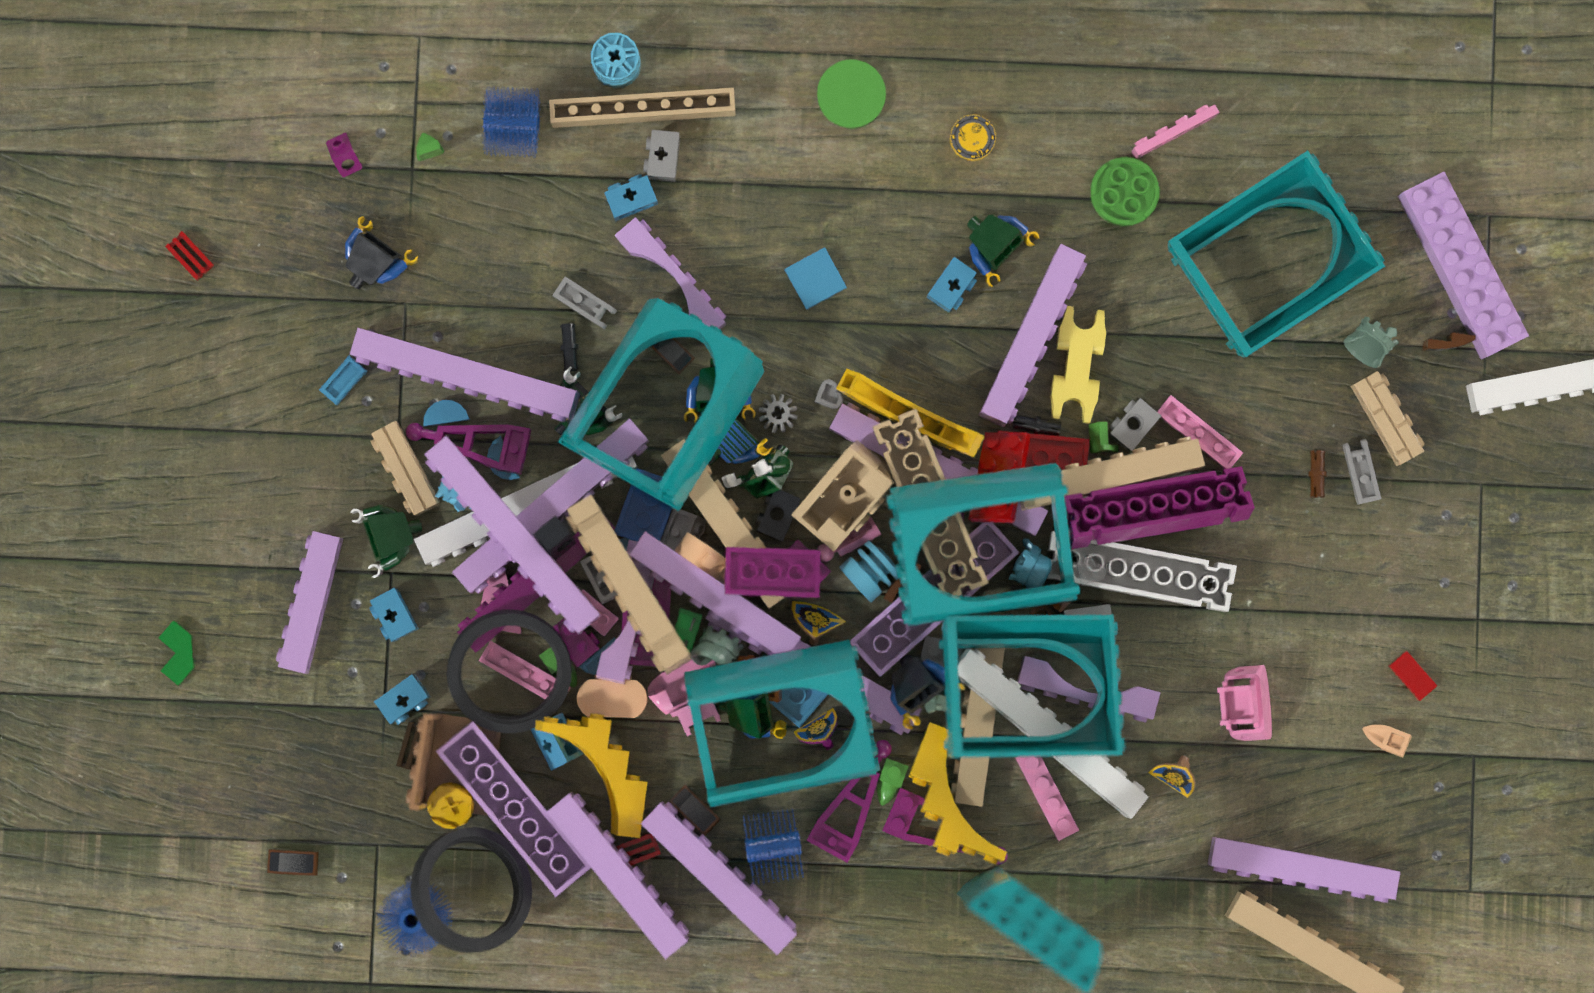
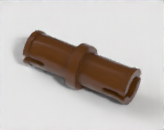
[1308,450,1327,498]

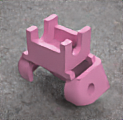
[648,659,721,736]
[1217,665,1272,741]

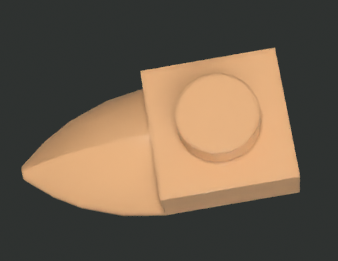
[1362,725,1412,758]

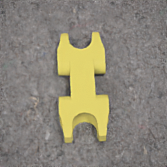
[1050,306,1106,424]

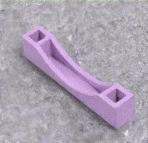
[615,217,726,330]
[596,540,654,684]
[1017,656,1160,723]

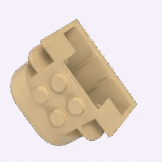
[792,440,893,552]

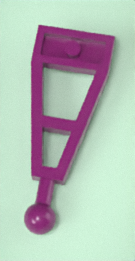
[405,423,532,475]
[806,740,892,863]
[882,788,1008,865]

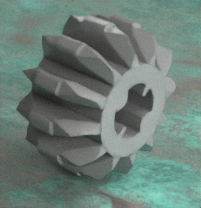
[759,394,797,433]

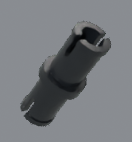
[560,323,579,372]
[1013,414,1061,436]

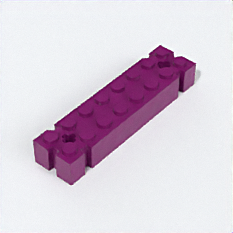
[1064,466,1255,550]

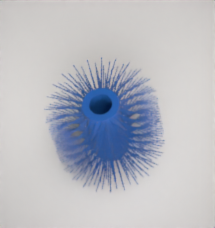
[482,86,541,158]
[743,809,803,886]
[376,882,453,956]

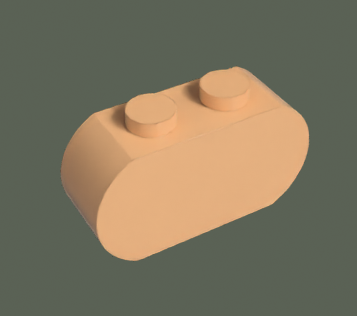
[674,532,726,585]
[577,675,648,718]

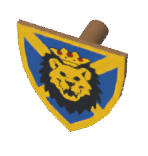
[791,601,846,645]
[1148,755,1195,798]

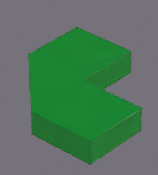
[158,620,195,686]

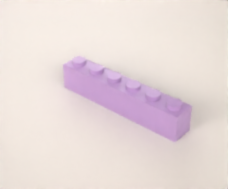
[276,531,343,674]

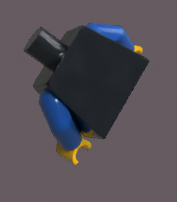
[345,216,418,289]
[890,655,965,729]

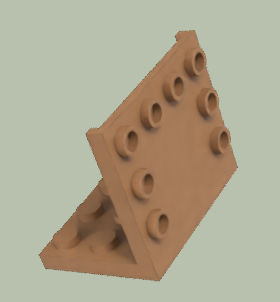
[406,713,502,816]

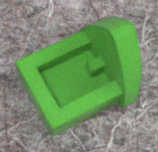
[416,133,444,161]
[1089,422,1119,453]

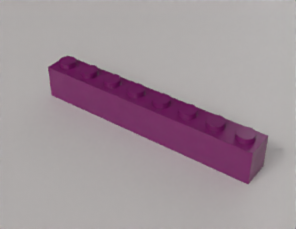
[457,516,615,653]

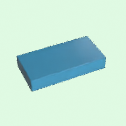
[319,355,367,405]

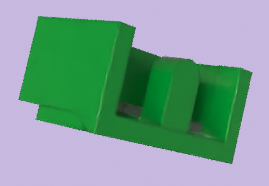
[674,608,702,655]

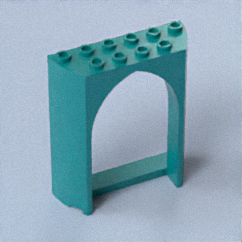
[1168,150,1385,357]
[558,298,764,511]
[887,463,1080,626]
[939,615,1125,758]
[684,640,880,807]
[957,866,1101,993]

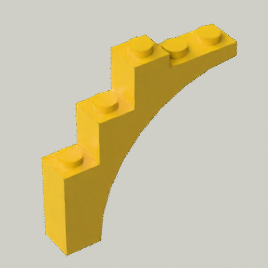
[836,368,984,457]
[535,713,648,838]
[908,722,1007,864]

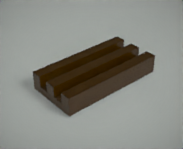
[396,721,421,770]

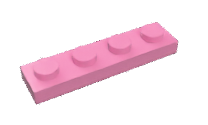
[1131,105,1219,159]
[1157,395,1243,469]
[479,641,571,699]
[1015,757,1079,841]

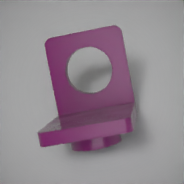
[326,133,363,177]

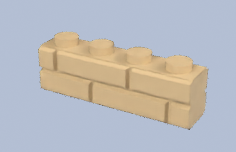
[1350,371,1424,466]
[370,421,441,517]

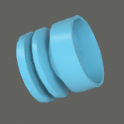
[591,33,641,88]
[839,540,898,602]

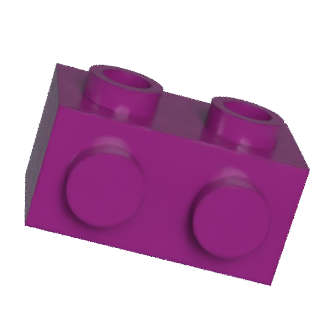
[553,617,600,667]

